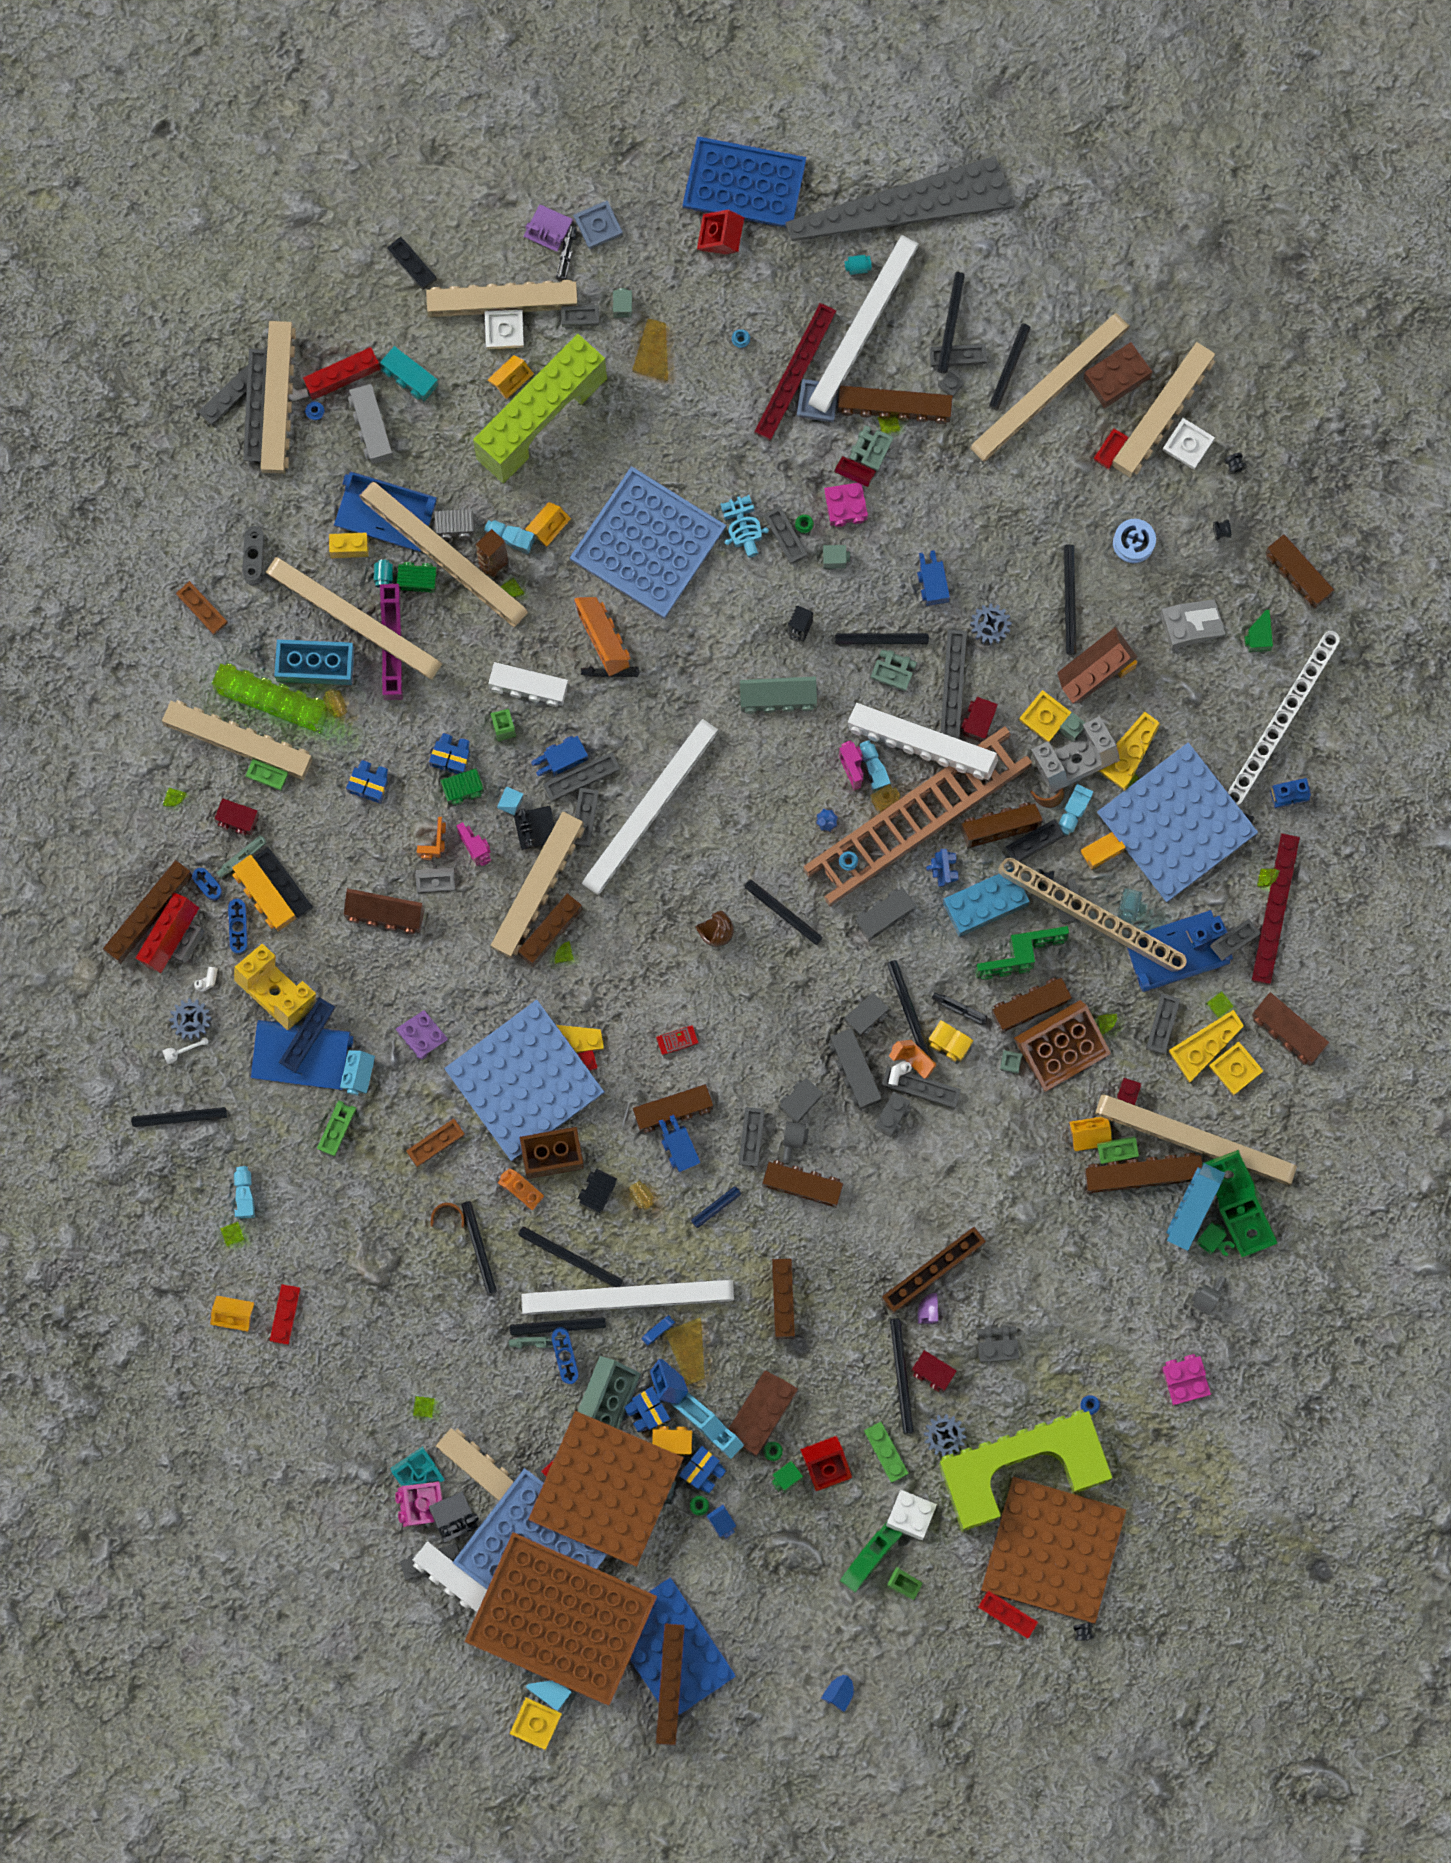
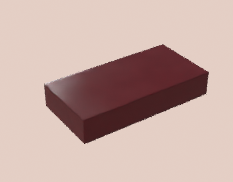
[834,456,876,487]

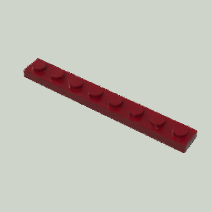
[754,303,837,441]
[1251,833,1300,985]

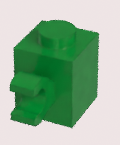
[1196,1222,1235,1257]

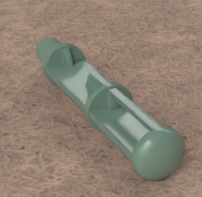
[216,835,267,878]
[509,1336,569,1349]

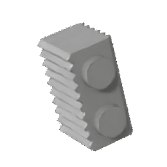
[435,509,474,540]

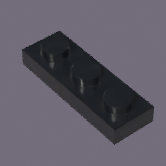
[387,236,437,291]
[1005,819,1065,862]

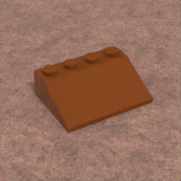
[1014,1000,1111,1092]

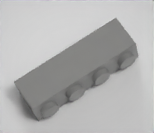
[348,384,393,465]

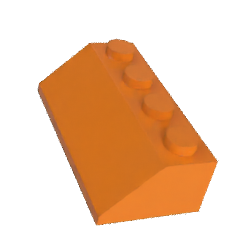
[574,597,631,676]

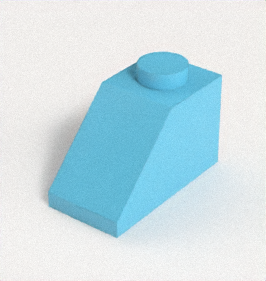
[526,1680,572,1711]

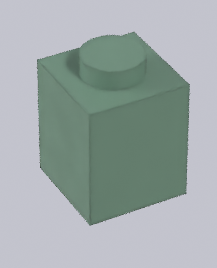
[613,288,632,318]
[823,545,850,569]
[1059,712,1085,742]

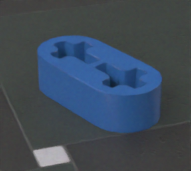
[192,868,222,901]
[641,1315,676,1346]

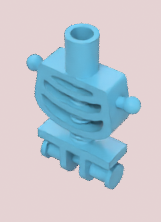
[720,494,769,558]

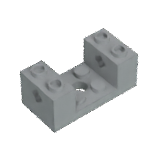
[1031,716,1120,793]

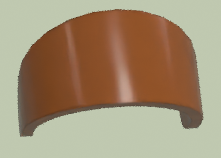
[1030,788,1065,808]
[431,1202,464,1228]

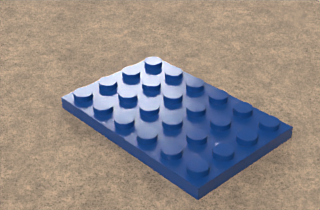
[682,136,807,228]
[630,1577,736,1716]

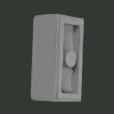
[415,868,455,892]

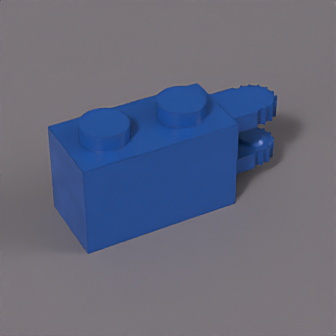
[917,550,950,606]
[531,736,588,777]
[659,1114,700,1172]

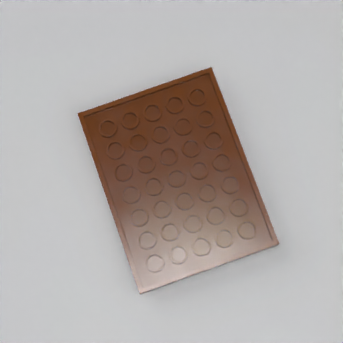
[464,1532,657,1706]

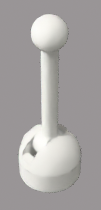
[162,1038,208,1065]

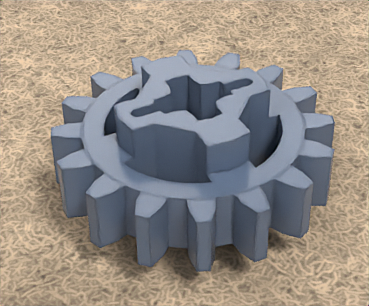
[970,603,1012,645]
[169,998,212,1041]
[923,1414,966,1457]

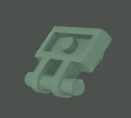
[849,425,894,472]
[870,649,917,692]

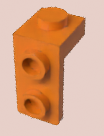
[417,817,446,860]
[889,1040,936,1079]
[498,1168,544,1210]

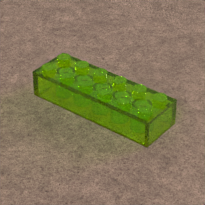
[211,663,329,734]

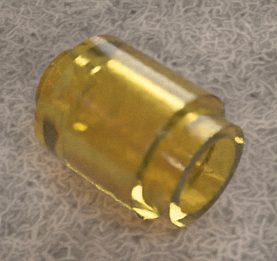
[323,689,348,718]
[628,1180,655,1210]

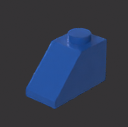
[650,1358,688,1404]
[707,1505,736,1539]

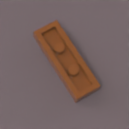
[176,581,228,635]
[406,1118,465,1168]

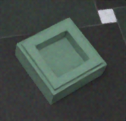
[1000,1050,1023,1074]

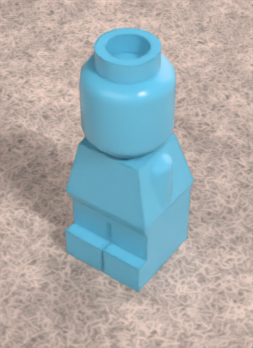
[484,520,536,554]
[859,740,891,793]
[1058,784,1093,836]
[234,1166,255,1219]

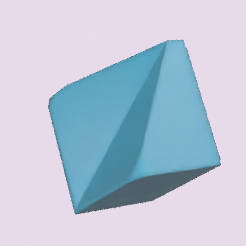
[497,787,523,815]

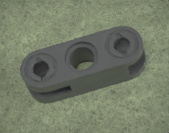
[242,526,265,586]

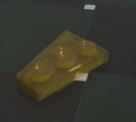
[632,318,668,382]
[665,1317,705,1386]

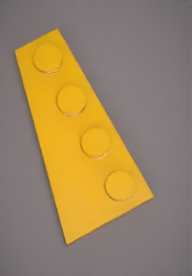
[1098,712,1160,791]
[1168,1010,1244,1083]
[556,1025,604,1053]

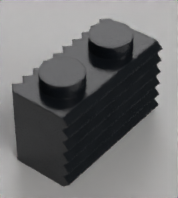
[788,606,814,642]
[578,1168,618,1215]

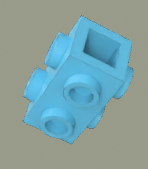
[340,1050,375,1096]

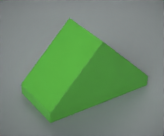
[490,709,516,742]
[887,1567,923,1600]

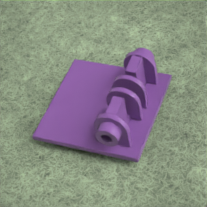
[523,204,573,252]
[396,1010,448,1060]

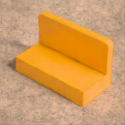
[488,355,534,399]
[525,502,571,547]
[1081,832,1126,870]
[1069,1117,1112,1151]
[210,1296,254,1332]

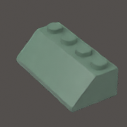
[740,677,817,714]
[578,1356,641,1429]

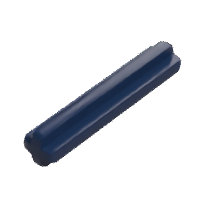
[691,1186,741,1228]

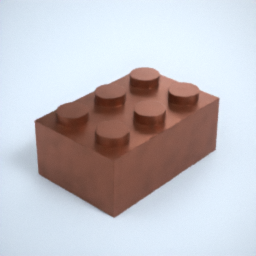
[1083,342,1152,409]

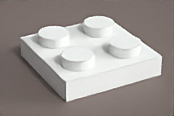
[485,310,524,349]
[1163,418,1215,470]
[886,1490,937,1541]

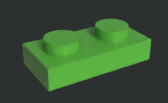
[246,759,288,791]
[1097,1136,1139,1164]

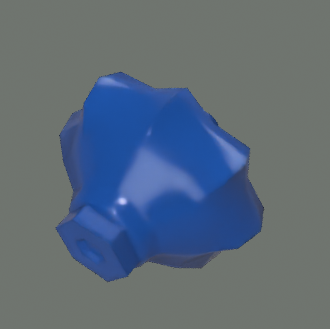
[816,809,838,832]

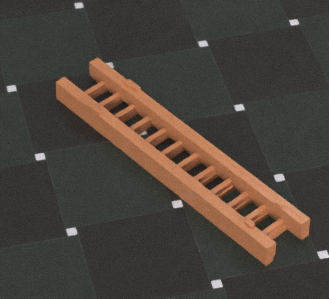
[803,726,1032,907]

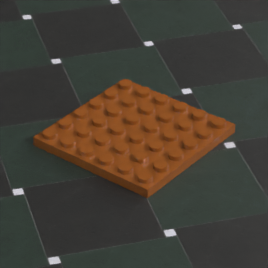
[528,1411,684,1567]
[981,1477,1127,1624]

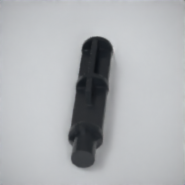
[555,226,577,282]
[581,666,640,678]
[931,992,988,1025]

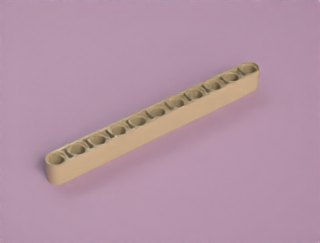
[970,313,1130,462]
[360,482,528,627]
[265,557,443,680]
[998,858,1186,972]
[1095,1095,1297,1185]

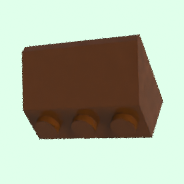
[519,1127,584,1179]

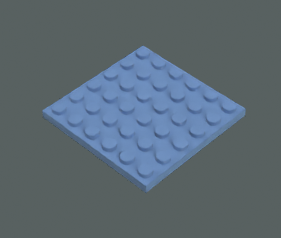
[569,466,726,619]
[1097,742,1258,903]
[444,1000,605,1161]
[452,1468,607,1589]

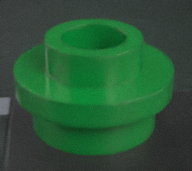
[795,514,814,533]
[763,1441,783,1461]
[690,1496,709,1516]

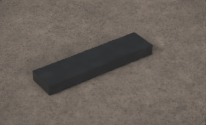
[253,847,313,919]

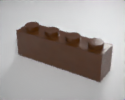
[475,529,509,578]
[1265,534,1334,609]
[518,893,583,968]
[992,977,1072,1033]
[632,1084,713,1134]
[762,1160,843,1208]
[772,1258,795,1340]

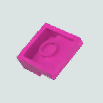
[824,483,868,527]
[839,740,864,791]
[456,822,491,866]
[1162,1354,1211,1406]
[395,1482,442,1527]

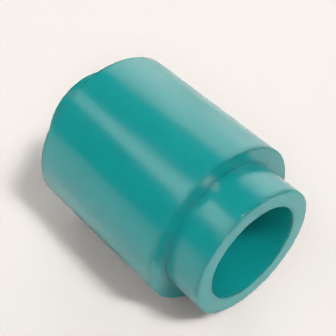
[844,254,872,275]
[374,560,393,588]

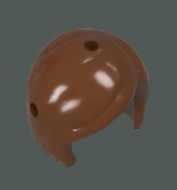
[695,910,734,947]

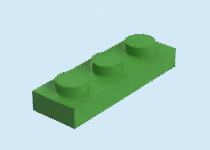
[864,1422,909,1483]

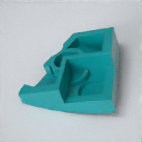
[390,1446,445,1486]

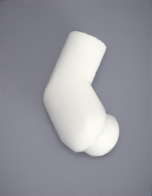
[289,388,309,401]
[194,967,218,992]
[888,1061,912,1086]

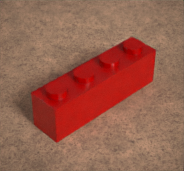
[303,347,380,401]
[136,893,199,973]

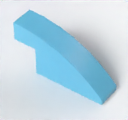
[671,1392,744,1459]

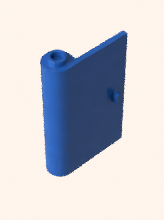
[334,471,437,552]
[1126,910,1233,992]
[251,1020,354,1090]

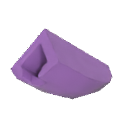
[918,1293,938,1324]

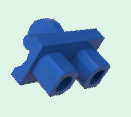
[926,849,959,887]

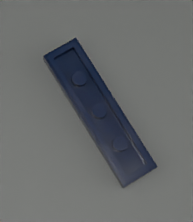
[279,997,336,1073]

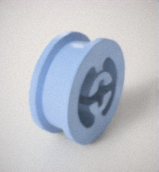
[1113,519,1156,563]

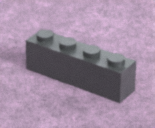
[828,1028,882,1110]

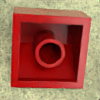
[697,209,744,255]
[800,1435,852,1492]

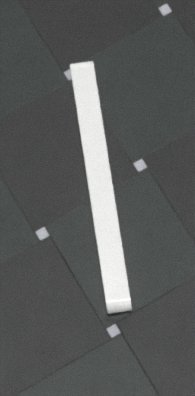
[808,235,919,413]
[1227,631,1340,807]
[582,719,719,895]
[521,1280,734,1315]

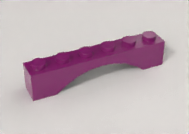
[380,584,403,700]

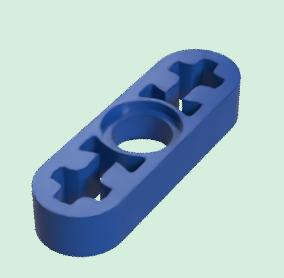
[228,899,248,955]
[551,1327,579,1384]

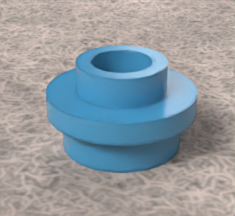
[732,329,750,348]
[839,851,858,871]

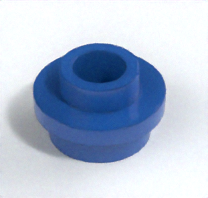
[306,402,324,420]
[1080,1395,1100,1415]

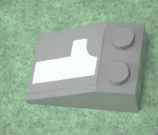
[1160,599,1226,650]

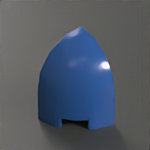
[821,1675,854,1712]

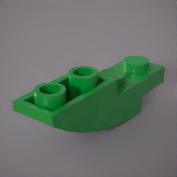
[840,1521,904,1593]

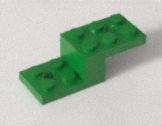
[975,926,1069,980]
[1203,1149,1278,1257]

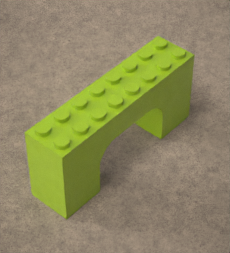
[473,334,607,484]
[939,1409,1112,1532]

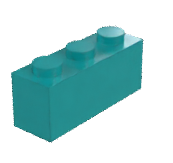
[380,346,439,402]

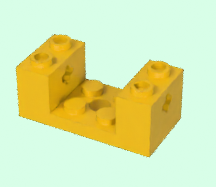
[234,943,316,1031]

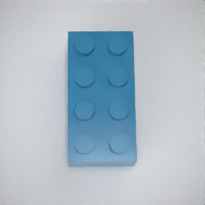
[274,639,354,685]
[943,868,1030,937]
[1166,1163,1225,1251]

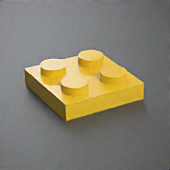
[1019,690,1072,742]
[1209,1042,1263,1096]
[509,1697,562,1750]

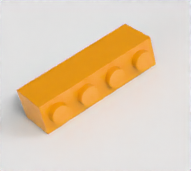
[232,855,296,932]

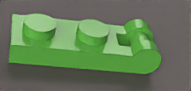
[317,1100,357,1157]

